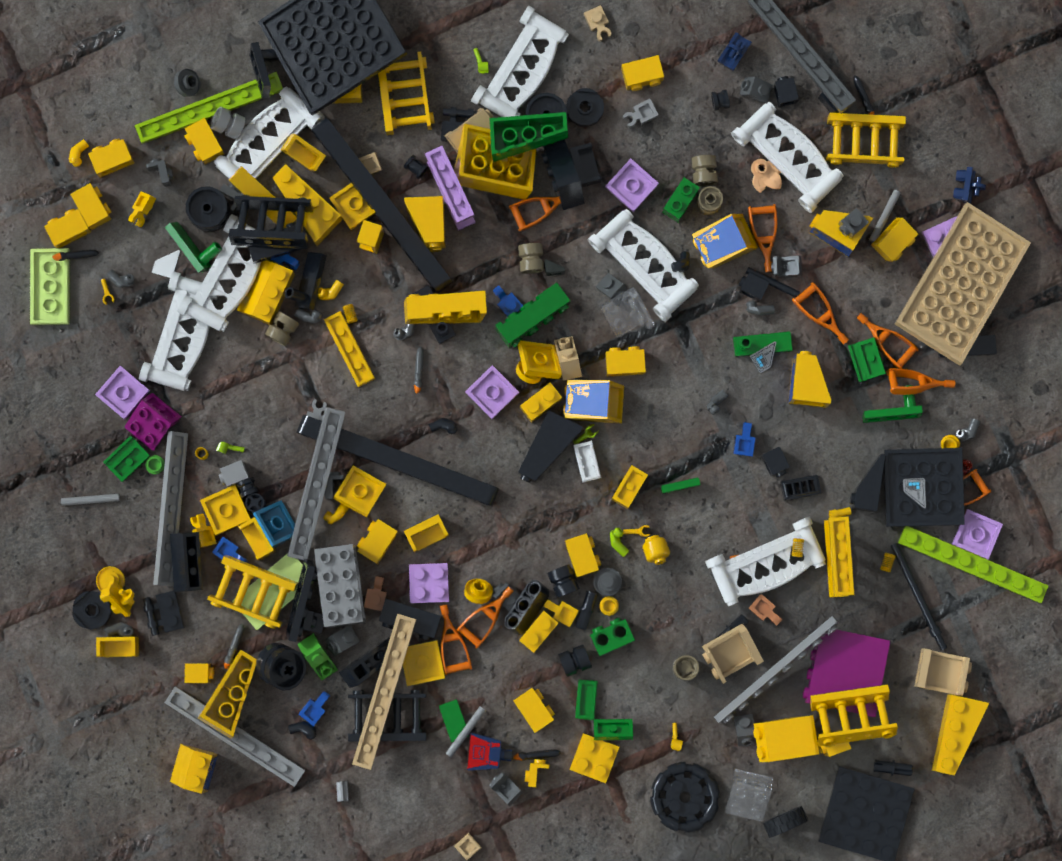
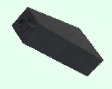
[518,410,583,483]

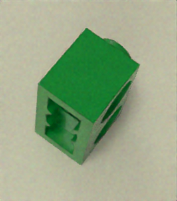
[662,177,700,223]
[590,617,635,656]

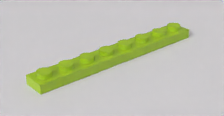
[135,72,283,144]
[898,526,1048,604]

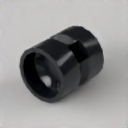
[547,564,580,598]
[558,644,592,677]

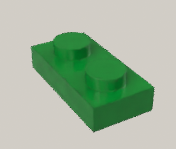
[594,719,633,740]

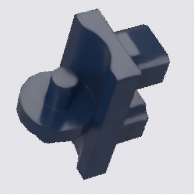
[717,32,752,71]
[953,167,986,204]

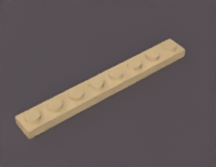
[352,614,416,770]

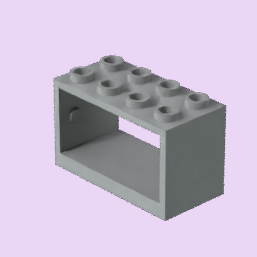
[314,544,366,628]

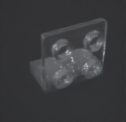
[600,287,655,337]
[725,769,773,822]

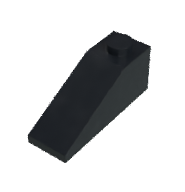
[849,454,885,513]
[339,637,390,688]

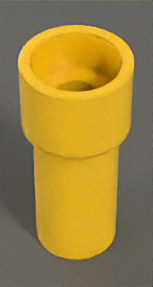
[829,507,852,518]

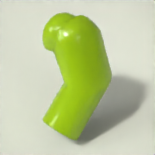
[610,528,629,557]

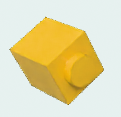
[185,664,214,683]

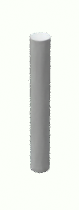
[869,190,901,243]
[61,494,120,506]
[446,706,486,758]

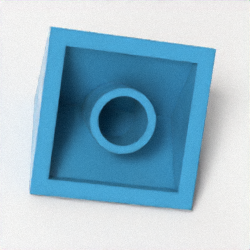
[253,500,295,548]

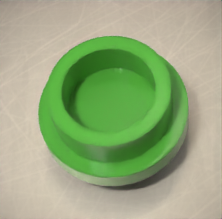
[145,455,165,474]

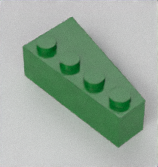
[489,112,568,162]
[495,282,570,348]

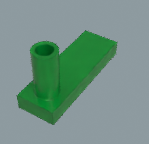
[165,222,222,273]
[733,332,792,357]
[862,385,923,423]

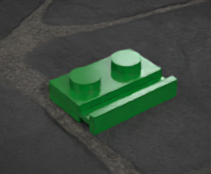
[848,337,887,382]
[103,436,151,482]

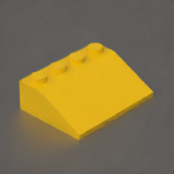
[454,124,536,200]

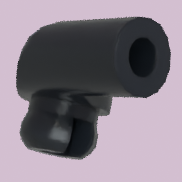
[671,251,690,272]
[428,418,457,434]
[288,721,317,740]

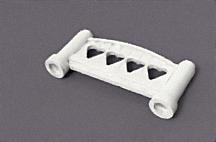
[471,6,569,117]
[214,87,325,195]
[731,102,844,213]
[587,209,699,322]
[177,214,261,332]
[139,271,219,391]
[705,516,826,606]

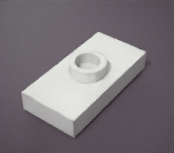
[573,441,601,483]

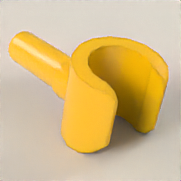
[101,279,115,305]
[623,525,650,537]
[671,723,683,751]

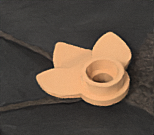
[751,159,782,193]

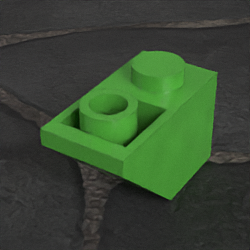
[297,633,338,680]

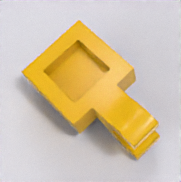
[128,192,156,227]
[190,514,217,548]
[543,600,579,627]

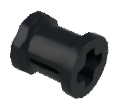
[404,155,429,179]

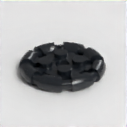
[650,762,720,833]

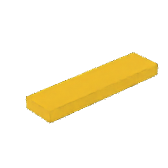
[228,166,297,228]
[324,311,375,388]

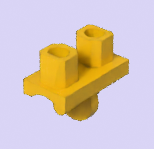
[100,580,135,617]

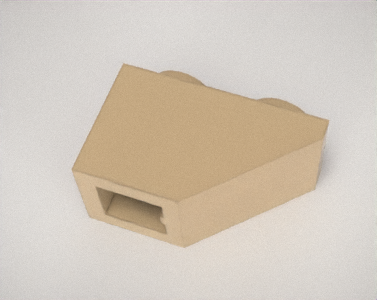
[554,336,582,381]

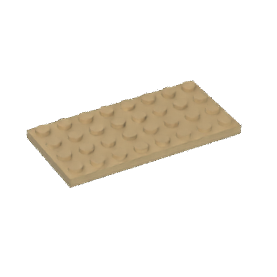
[895,202,1031,366]

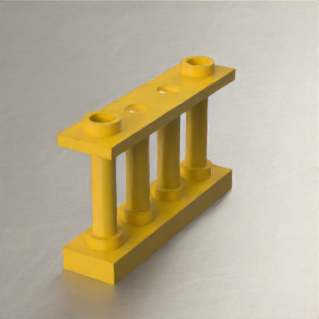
[378,52,435,135]
[826,113,906,168]
[824,517,854,597]
[207,555,298,629]
[810,685,898,747]

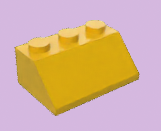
[237,260,295,325]

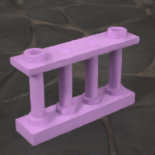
[425,146,476,231]

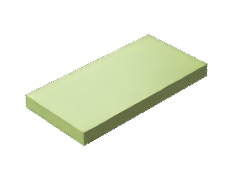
[30,248,70,325]
[232,553,316,630]

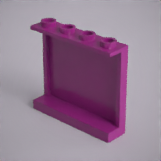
[803,630,890,717]

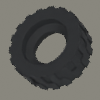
[763,806,808,838]

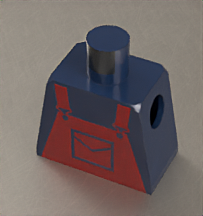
[467,733,512,770]

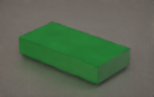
[661,477,701,494]
[575,680,598,720]
[439,699,470,742]

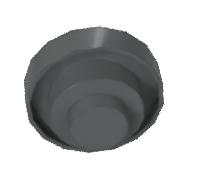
[174,68,201,97]
[593,568,622,596]

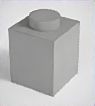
[219,460,250,487]

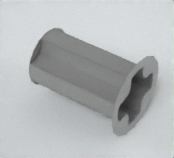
[336,781,349,802]

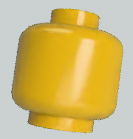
[642,535,670,565]

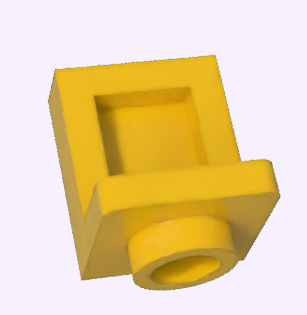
[525,759,549,787]

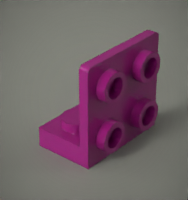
[125,393,182,450]

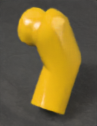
[69,139,90,167]
[317,280,344,301]
[323,503,349,524]

